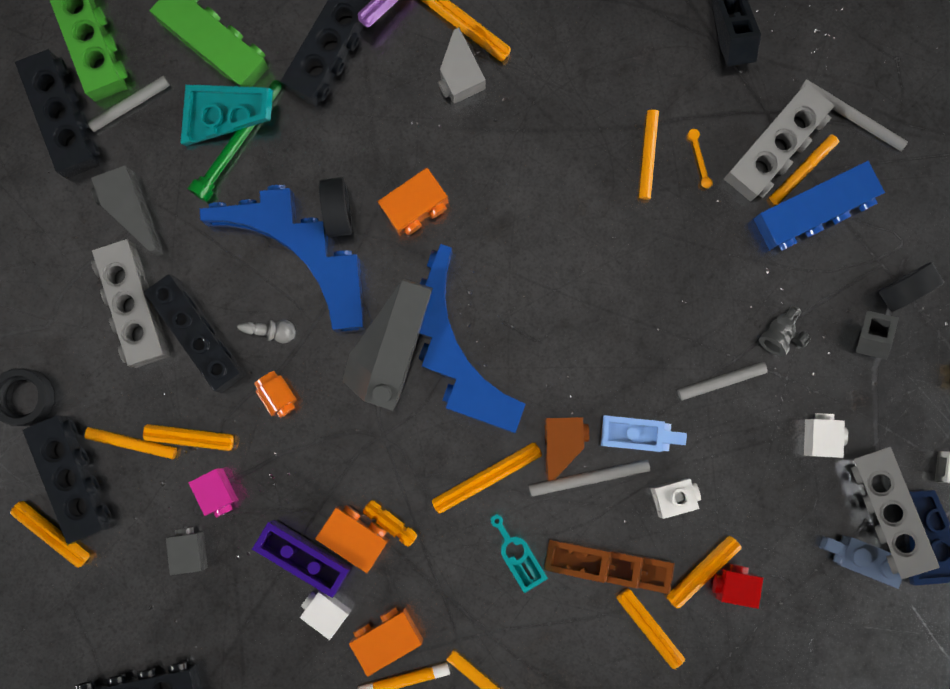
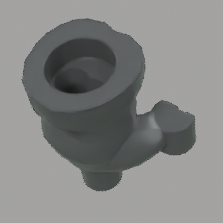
[759,306,811,357]

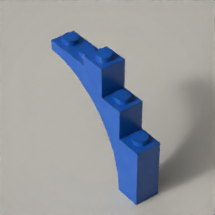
[200,185,366,333]
[418,244,526,433]

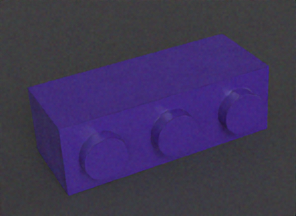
[252,520,353,598]

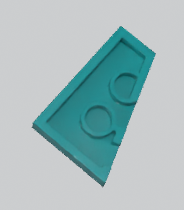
[181,85,273,146]

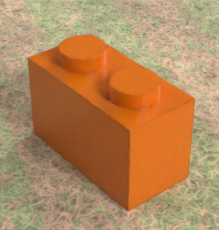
[377,168,449,236]
[315,505,390,573]
[349,607,423,677]

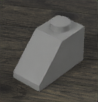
[438,28,486,104]

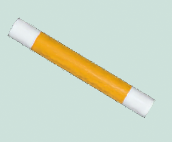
[358,662,450,689]

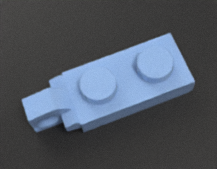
[600,415,687,452]

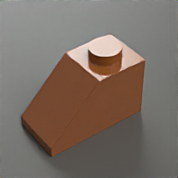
[544,417,589,480]

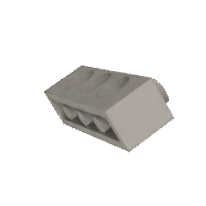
[724,83,835,202]
[91,239,171,368]
[851,447,940,579]

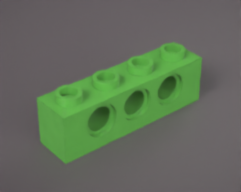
[50,0,128,102]

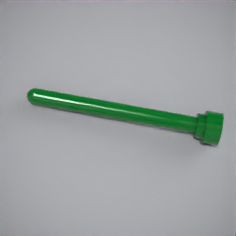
[187,80,283,203]

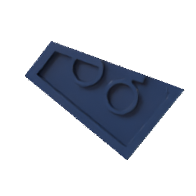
[902,490,950,586]

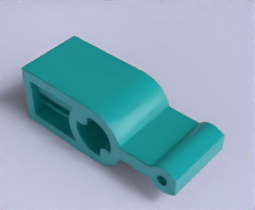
[490,512,548,593]

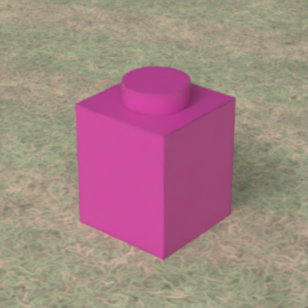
[188,468,239,518]

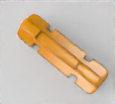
[363,500,417,547]

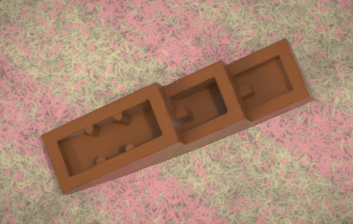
[544,540,675,594]

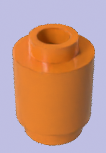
[254,371,297,418]

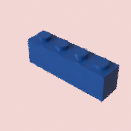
[753,161,885,251]

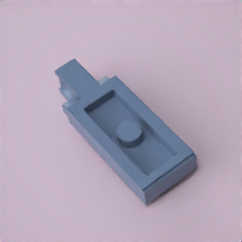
[819,535,902,589]

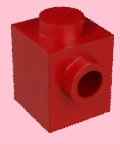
[712,564,764,609]

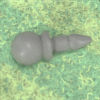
[236,320,295,344]

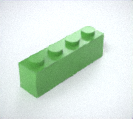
[149,0,269,87]

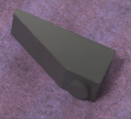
[91,165,163,256]

